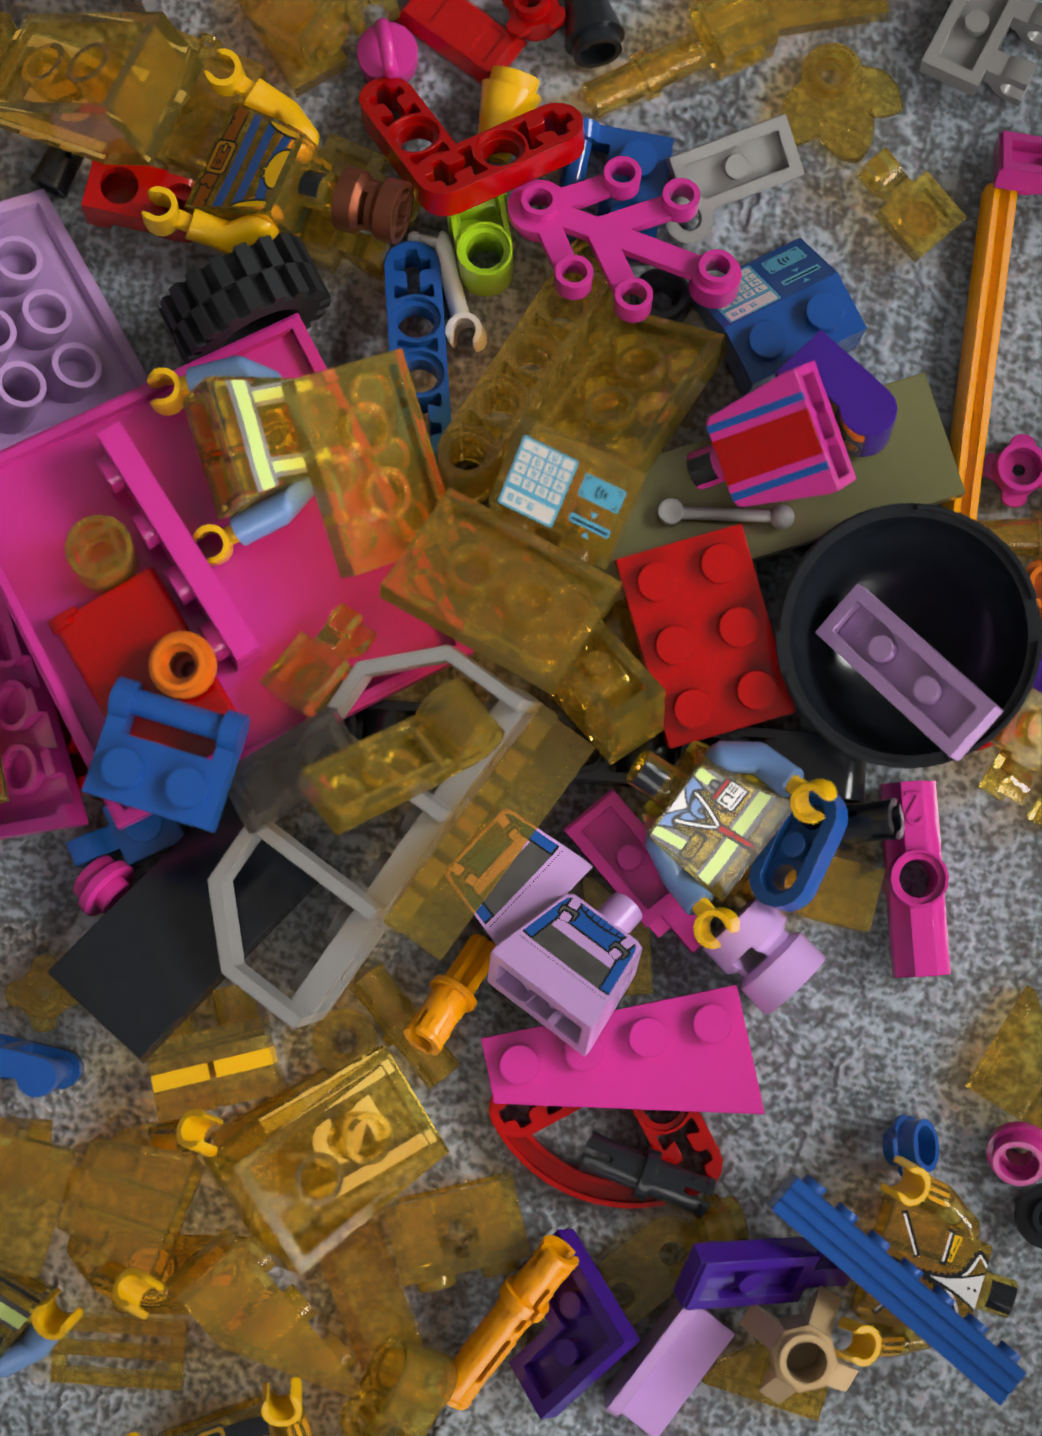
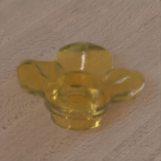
[781,43,903,164]

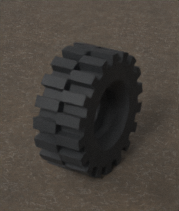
[159,234,331,364]

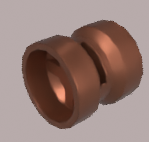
[331,166,414,244]

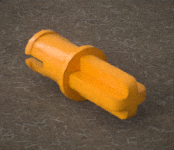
[403,934,497,1056]

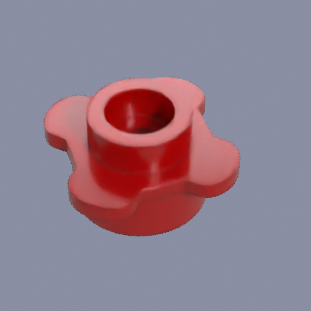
[502,0,567,42]

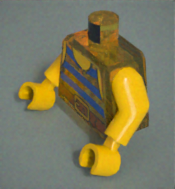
[141,48,339,254]

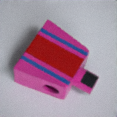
[686,360,857,507]

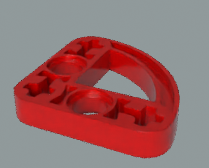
[489,1095,723,1209]

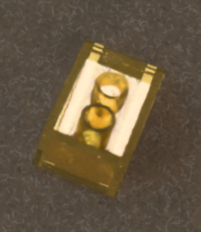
[0,11,205,166]
[203,1045,450,1275]

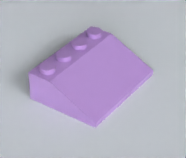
[0,189,148,451]

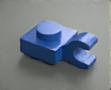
[66,806,186,869]

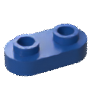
[749,791,848,912]

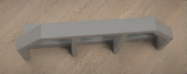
[207,645,544,1029]

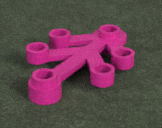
[508,156,742,323]

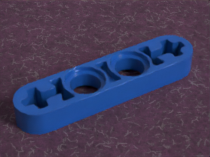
[384,241,452,470]

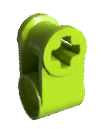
[444,182,514,297]

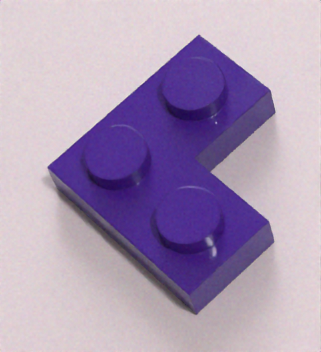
[509,1228,640,1420]

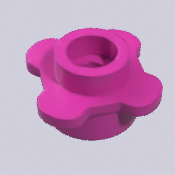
[982,434,1042,508]

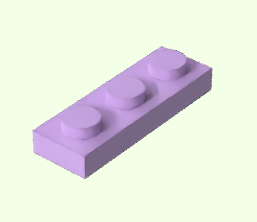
[815,583,1003,761]

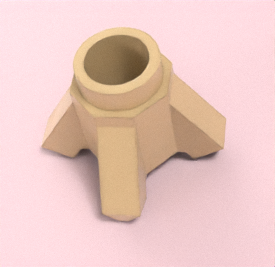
[739,1285,859,1404]

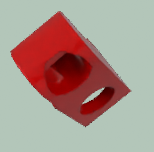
[81,151,206,243]

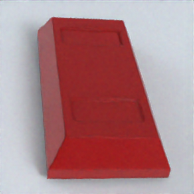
[393,0,527,85]

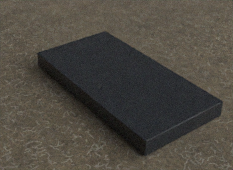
[47,787,319,1064]

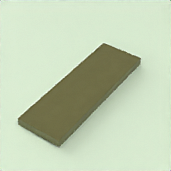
[561,372,966,611]

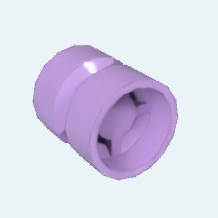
[702,897,826,1015]

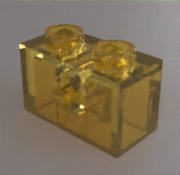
[384,1170,531,1293]

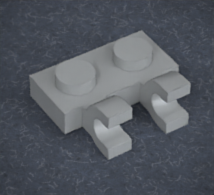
[919,0,1042,107]

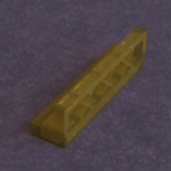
[383,704,596,961]

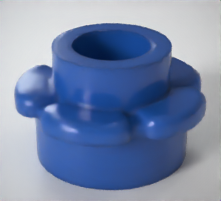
[882,1114,939,1177]

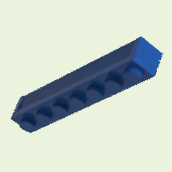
[767,1173,1027,1406]

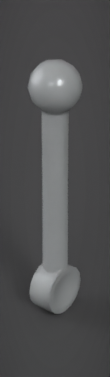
[658,498,795,530]

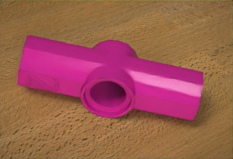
[878,780,951,978]

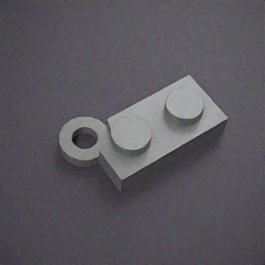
[664,114,805,244]

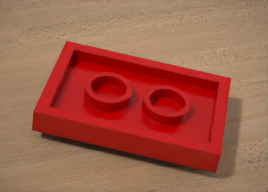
[613,523,795,749]

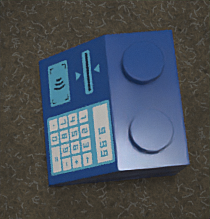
[692,238,867,397]

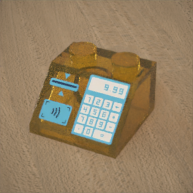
[489,414,647,571]

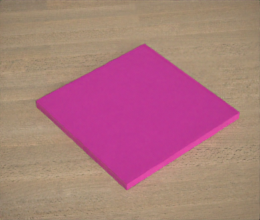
[0,313,474,830]

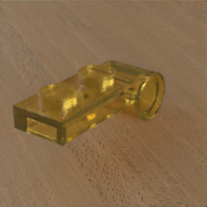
[297,679,505,836]

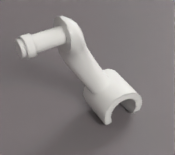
[408,230,487,352]

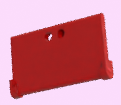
[48,567,249,758]

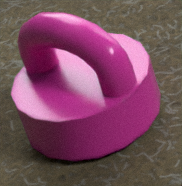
[357,17,419,82]

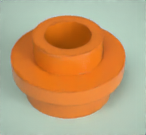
[149,631,217,699]

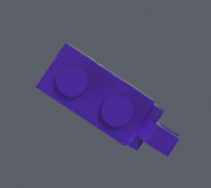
[673,1237,850,1310]

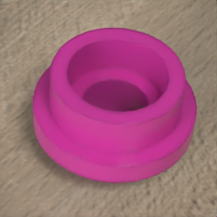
[73,855,134,916]
[986,1122,1042,1186]

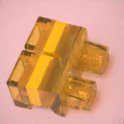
[148,985,288,1122]

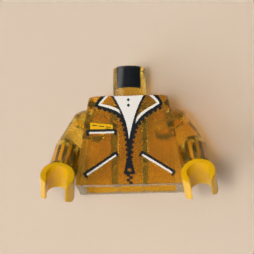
[835,1156,1018,1367]

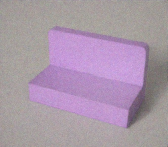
[603,1297,735,1436]

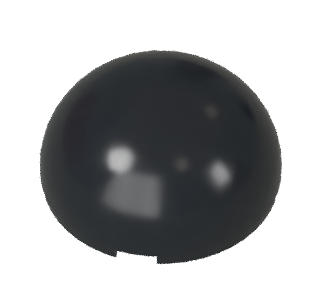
[775,503,1042,769]

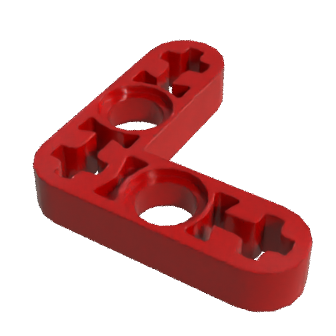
[359,76,585,216]

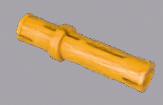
[434,1235,579,1410]

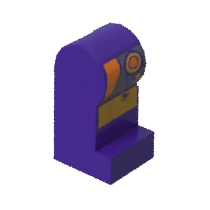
[775,330,898,457]

